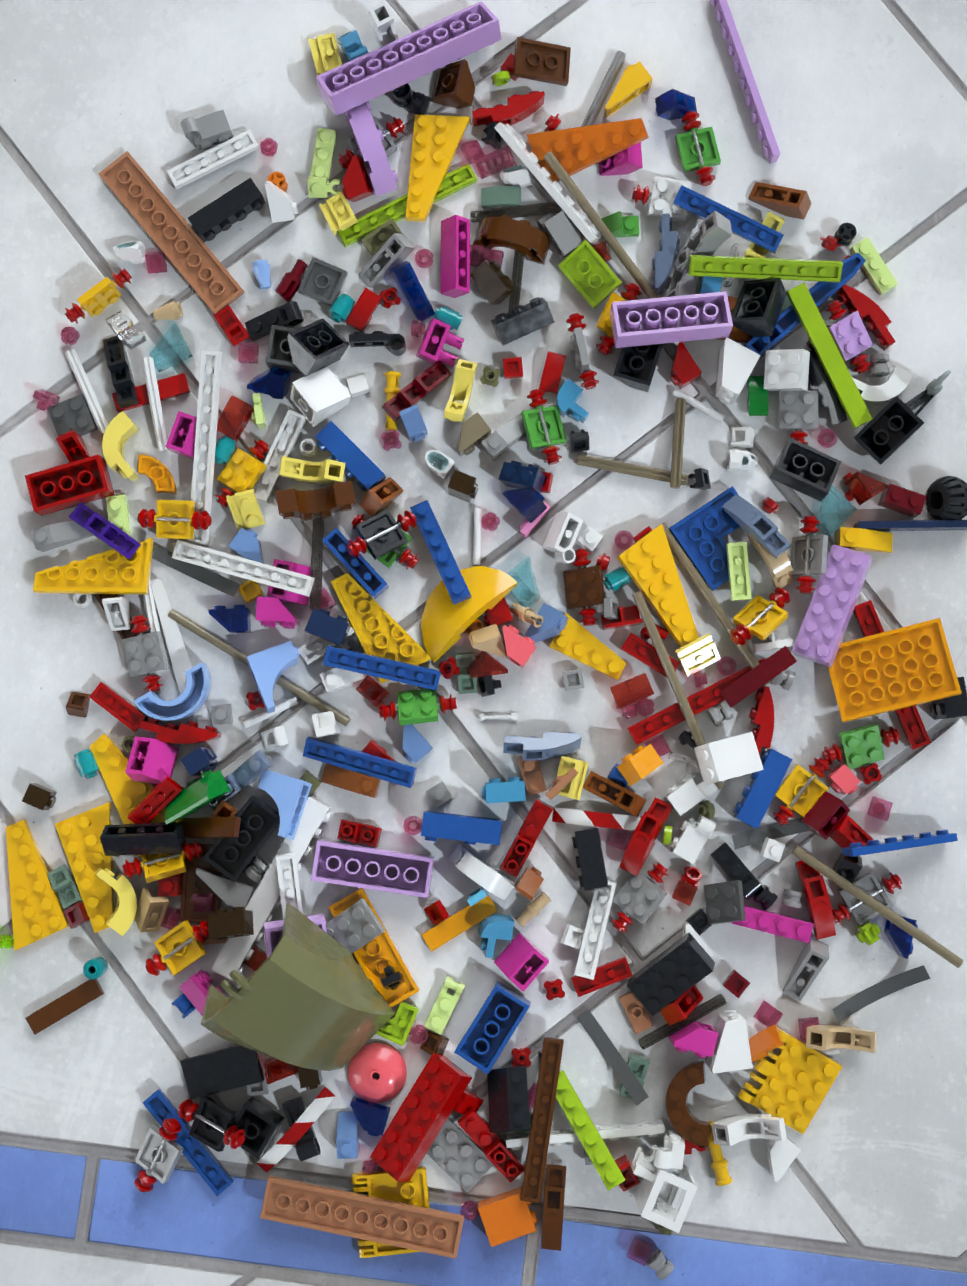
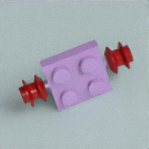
[825,300,873,374]

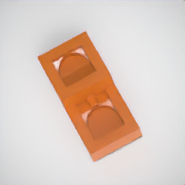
[749,1024,784,1062]

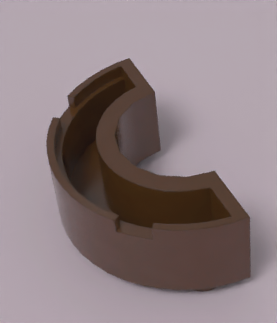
[473,215,550,265]
[275,481,356,521]
[666,1060,710,1147]

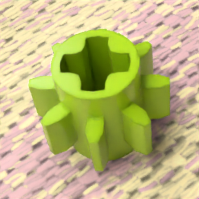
[855,921,881,945]

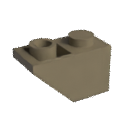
[458,412,491,456]

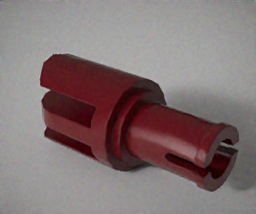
[275,259,308,302]

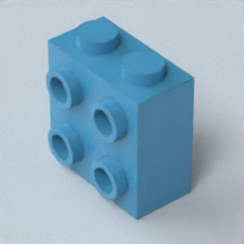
[481,777,526,803]

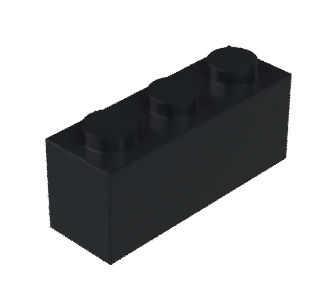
[491,297,554,346]
[572,828,609,892]

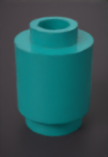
[329,293,355,323]
[434,306,463,330]
[215,435,236,465]
[603,567,632,592]
[74,749,100,779]
[83,957,108,980]

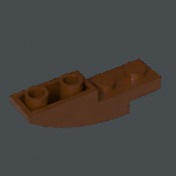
[541,1164,567,1251]

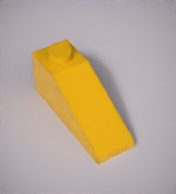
[604,61,653,118]
[834,527,893,553]

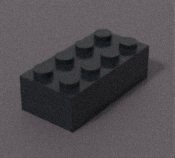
[203,795,280,882]
[627,932,715,1016]

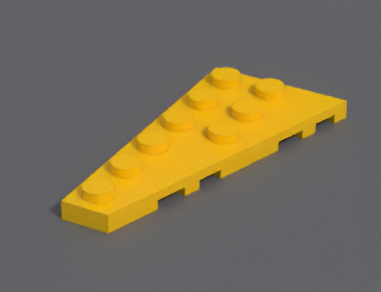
[406,115,471,222]
[617,524,699,648]
[33,538,154,595]
[330,573,432,684]
[89,733,181,858]
[55,802,114,933]
[6,819,69,951]

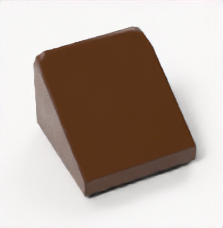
[66,692,90,718]
[420,1030,449,1055]

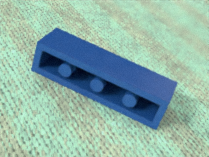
[315,421,386,492]
[322,528,389,599]
[733,749,793,829]

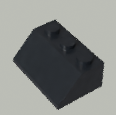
[731,278,786,337]
[287,318,349,376]
[613,344,663,392]
[769,437,842,502]
[487,1066,530,1133]

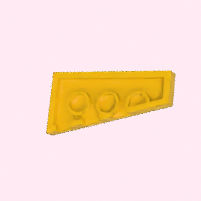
[549,613,626,681]

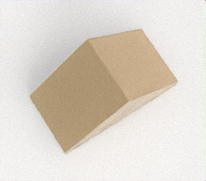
[468,624,506,658]

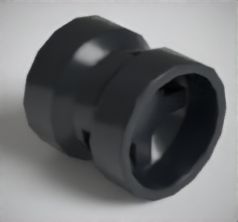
[392,83,412,108]

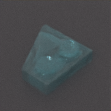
[150,323,193,372]
[816,485,857,537]
[507,556,540,607]

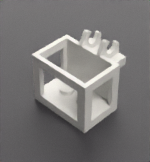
[630,1145,698,1233]

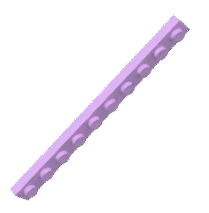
[710,0,780,164]

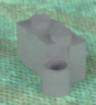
[181,110,233,150]
[537,211,582,259]

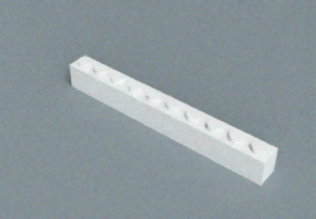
[211,796,332,981]

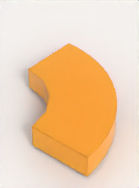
[138,454,176,493]

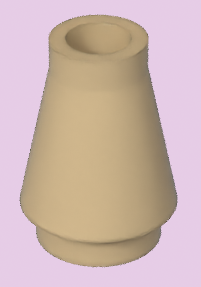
[153,301,183,321]

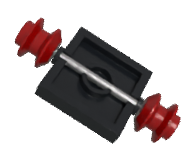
[347,509,417,560]
[178,1096,245,1152]

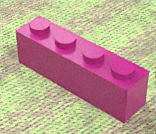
[441,215,470,298]
[731,905,814,943]

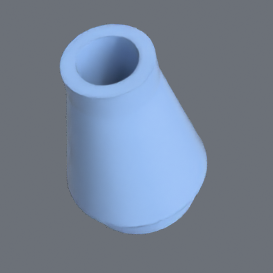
[252,260,271,289]

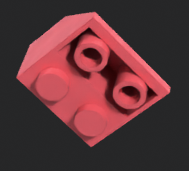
[502,625,536,668]

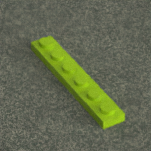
[556,1070,625,1191]

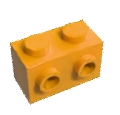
[617,744,664,786]

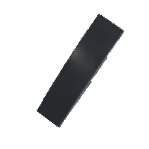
[103,334,139,409]
[808,350,848,425]

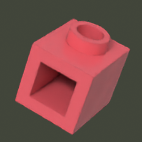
[826,764,861,795]

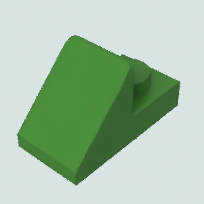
[601,211,639,238]

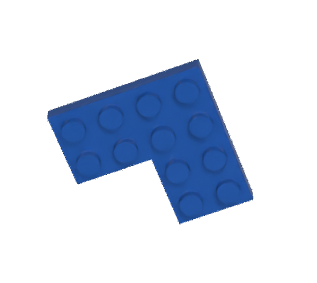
[669,486,740,592]

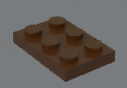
[513,37,571,86]

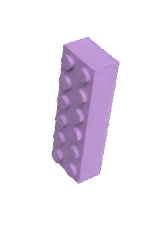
[610,291,733,348]
[792,544,872,668]
[311,840,434,898]

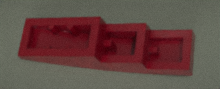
[382,361,452,421]
[719,646,797,708]

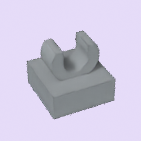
[596,597,618,620]

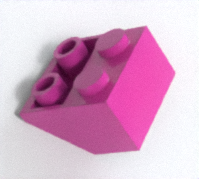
[599,142,643,176]
[166,411,219,459]
[267,559,315,606]
[256,597,300,629]
[125,736,179,784]
[494,932,549,992]
[179,969,225,1016]
[668,1020,719,1058]

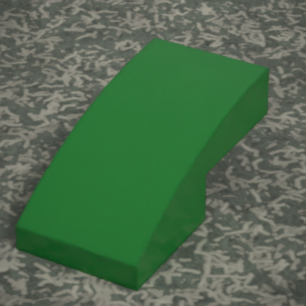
[747,376,768,416]

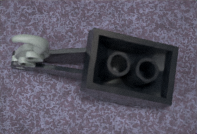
[853,370,951,465]

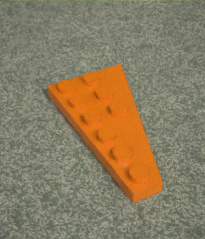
[527,118,649,182]

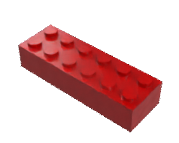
[370,1053,472,1182]

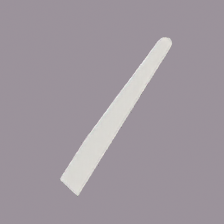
[151,579,211,721]

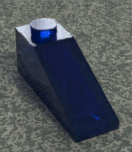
[389,261,435,323]

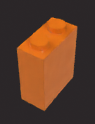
[478,1186,539,1247]

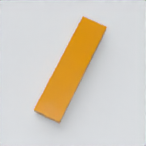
[422,893,498,952]

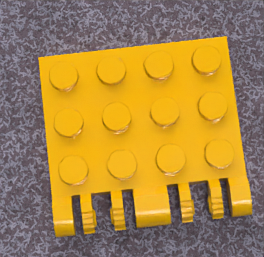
[737,1027,843,1134]
[351,1166,430,1258]

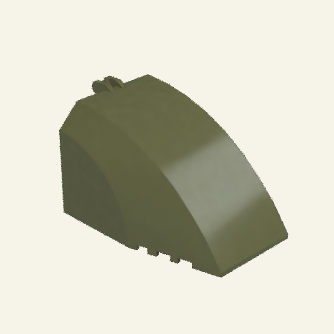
[201,902,395,1071]

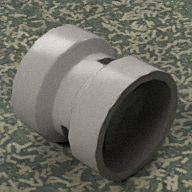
[870,353,890,377]
[770,671,795,690]
[707,701,733,727]
[243,856,270,883]
[646,1249,674,1280]

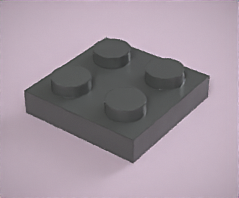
[298,257,348,307]
[47,394,98,436]
[704,880,746,925]

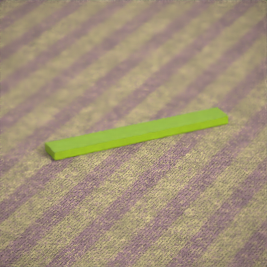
[337,163,477,247]
[688,255,843,282]
[786,282,872,429]

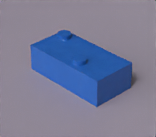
[421,811,502,845]
[454,981,531,1074]

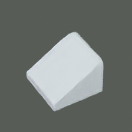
[347,374,370,398]
[730,427,754,448]
[261,726,288,751]

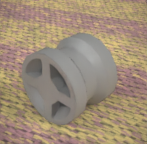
[782,889,804,908]

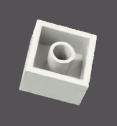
[764,349,810,391]

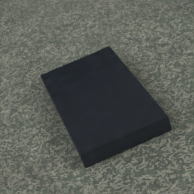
[180,1045,265,1100]

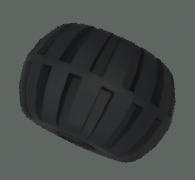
[926,476,967,520]

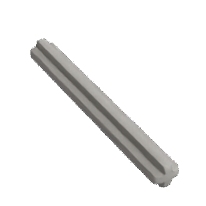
[581,51,626,127]

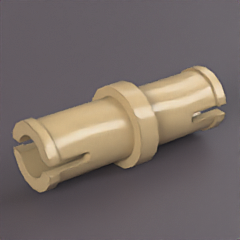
[510,602,544,628]
[515,892,552,927]

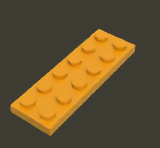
[328,888,420,1007]

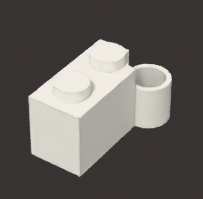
[543,512,583,563]
[664,773,718,816]
[670,815,716,864]
[654,1131,685,1170]

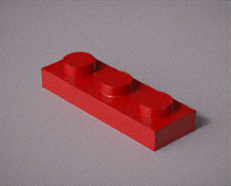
[620,633,680,678]
[89,682,147,732]
[127,776,182,824]
[571,956,633,997]

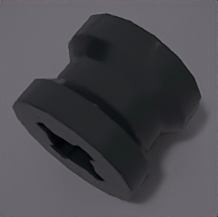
[834,223,857,246]
[753,885,778,910]

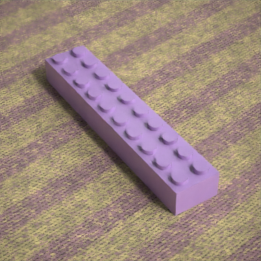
[316,1,502,116]

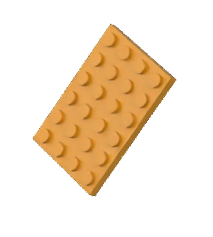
[828,618,962,723]

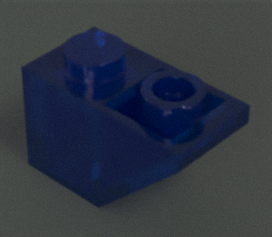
[247,366,292,399]
[209,605,251,633]
[884,915,918,959]

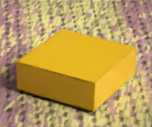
[238,580,264,604]

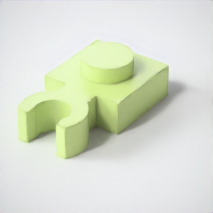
[308,177,341,198]
[251,393,267,429]

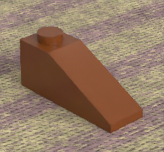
[748,182,812,220]
[321,763,381,798]
[583,771,646,817]

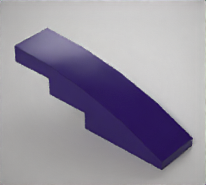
[69,502,141,560]

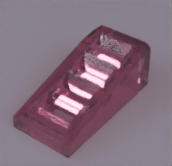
[475,144,517,179]

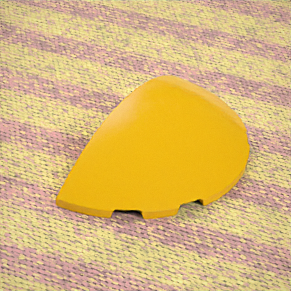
[421,566,518,662]

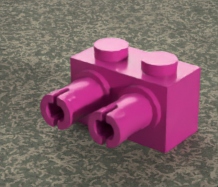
[416,318,464,367]

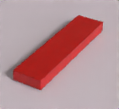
[112,373,191,413]

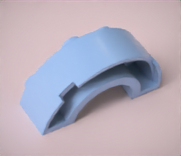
[134,662,211,721]

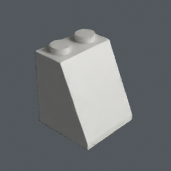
[716,337,761,405]
[290,367,351,427]
[694,732,764,786]
[706,1010,753,1074]

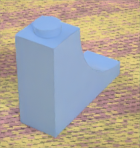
[247,641,300,714]
[258,770,312,840]

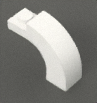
[368,0,399,47]
[853,366,913,406]
[447,844,516,901]
[711,1113,787,1146]

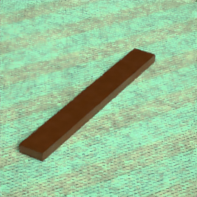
[520,1036,564,1204]

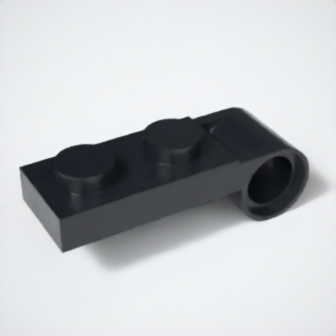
[245,301,304,341]
[349,331,406,356]
[710,842,763,900]
[282,1096,321,1162]

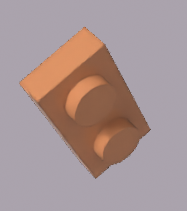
[517,758,547,796]

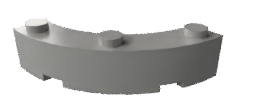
[665,211,732,297]

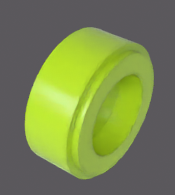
[491,71,511,86]
[662,825,673,845]

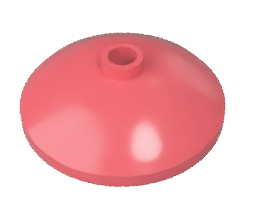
[348,1042,407,1103]

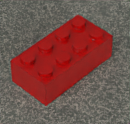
[25,454,115,516]

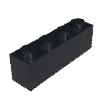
[188,177,265,242]
[100,822,186,856]

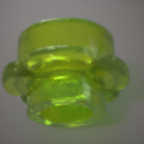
[0,935,15,948]

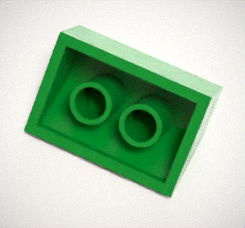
[165,770,231,825]

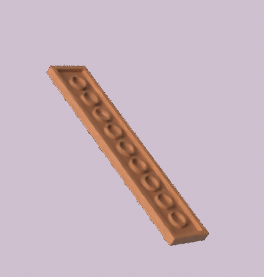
[99,151,245,314]
[260,1175,464,1259]

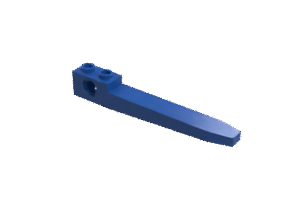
[744,253,866,362]

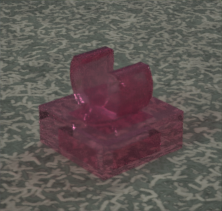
[33,389,60,411]

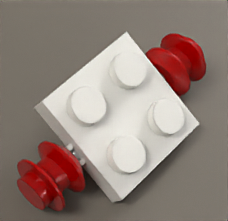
[632,176,705,221]

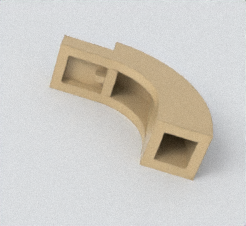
[747,533,794,589]
[806,1025,877,1053]

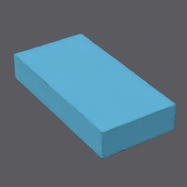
[467,887,487,906]

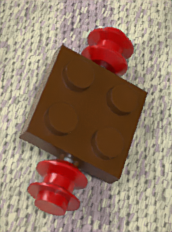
[563,549,605,626]

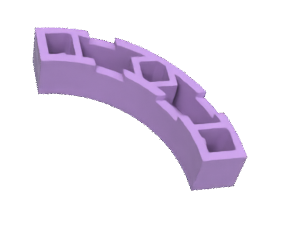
[345,101,398,197]

